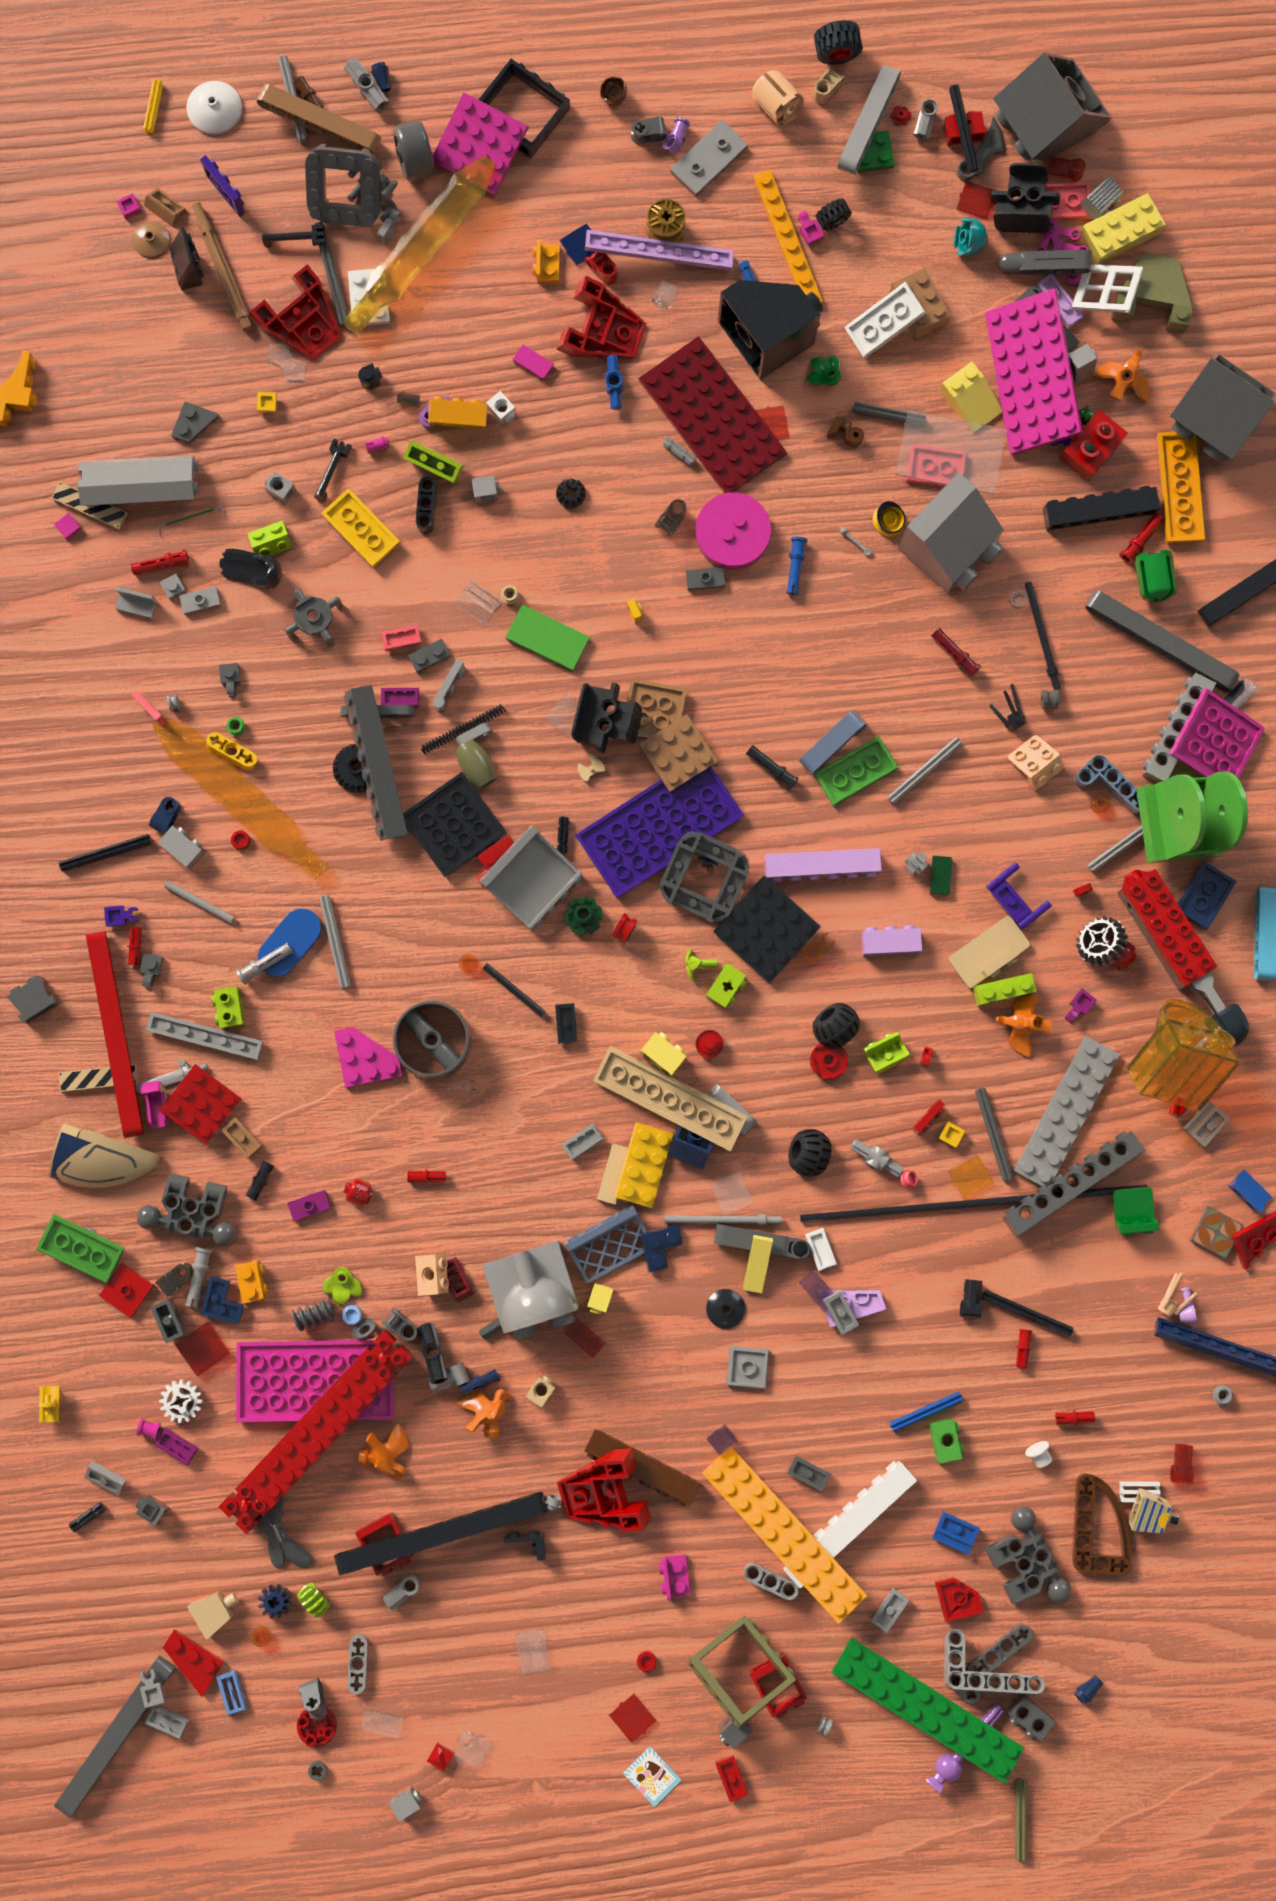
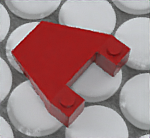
[249,264,342,360]
[556,276,647,358]
[557,1448,651,1532]

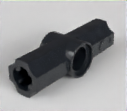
[418,1323,448,1384]

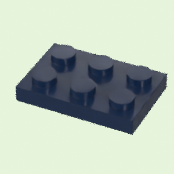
[1178,861,1237,930]

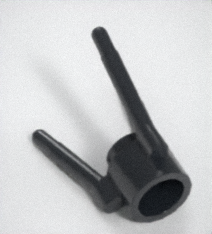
[990,684,1026,730]

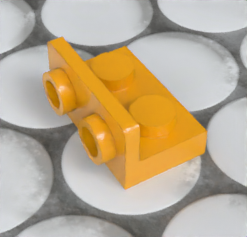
[533,240,560,283]
[235,1260,269,1304]

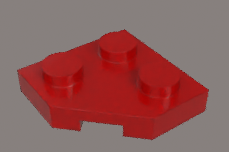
[935,1577,984,1622]

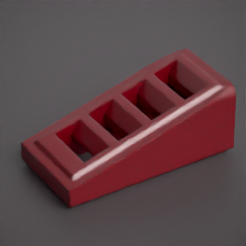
[447,1257,475,1302]

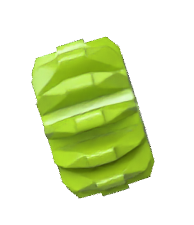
[298,1582,330,1618]

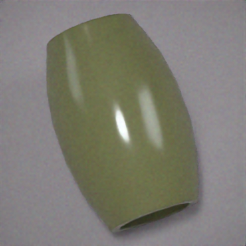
[455,739,497,789]

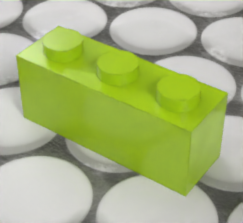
[403,441,465,483]
[972,973,1037,1007]

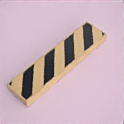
[52,482,128,530]
[58,1064,139,1092]

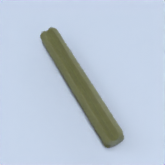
[1015,1778,1027,1861]

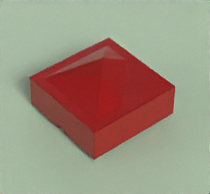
[427,1742,454,1772]

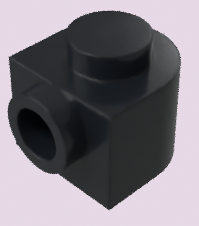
[358,363,382,389]

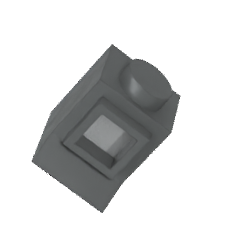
[136,1495,169,1527]

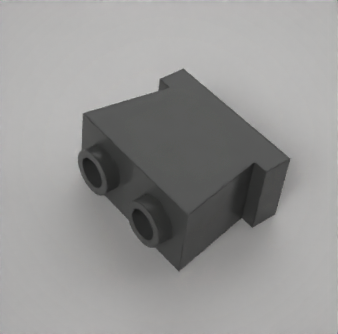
[6,976,60,1024]

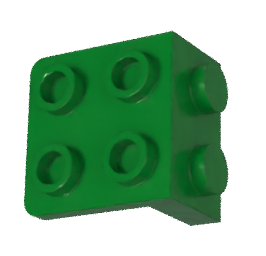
[1113,1187,1159,1236]

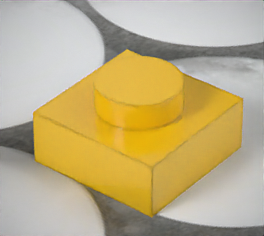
[257,392,277,413]
[627,599,643,623]
[938,1121,965,1148]

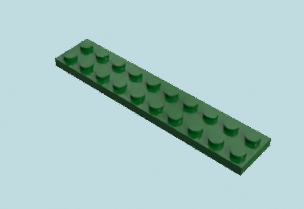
[831,1637,1025,1783]

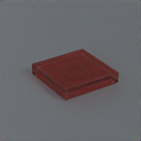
[175,1321,230,1377]

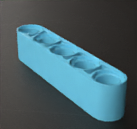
[1254,887,1276,981]

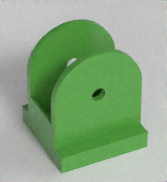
[1136,771,1248,864]

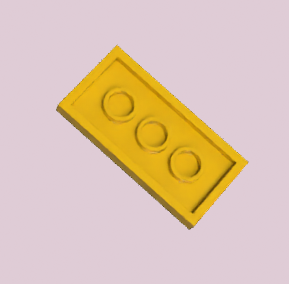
[321,488,400,568]
[614,1122,674,1208]

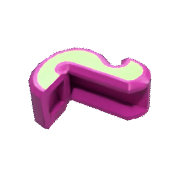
[141,1081,170,1129]

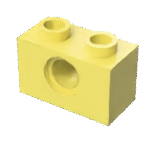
[588,1283,613,1315]

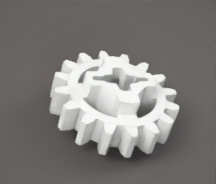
[159,1379,203,1423]

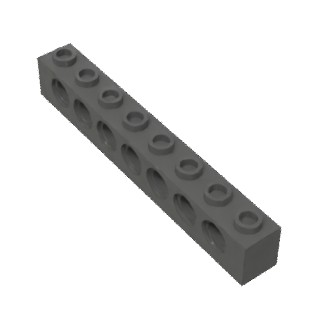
[1002,1131,1145,1238]

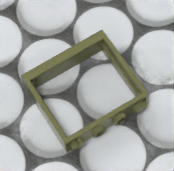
[688,1616,796,1729]

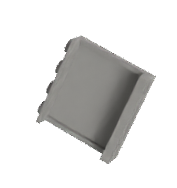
[479,826,583,929]

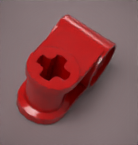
[585,252,617,284]

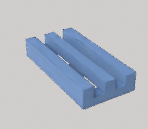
[216,1670,248,1716]

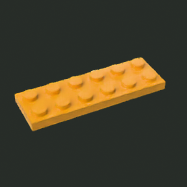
[1157,432,1205,543]

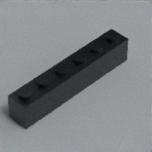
[1042,486,1161,531]

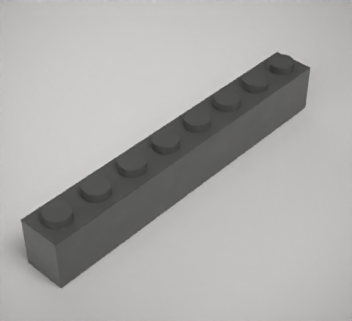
[344,685,407,841]

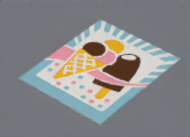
[623,1746,681,1807]

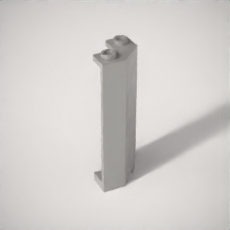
[78,455,199,506]

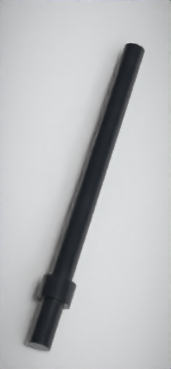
[1024,582,1061,690]

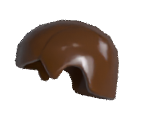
[600,76,627,106]

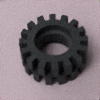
[815,198,852,231]

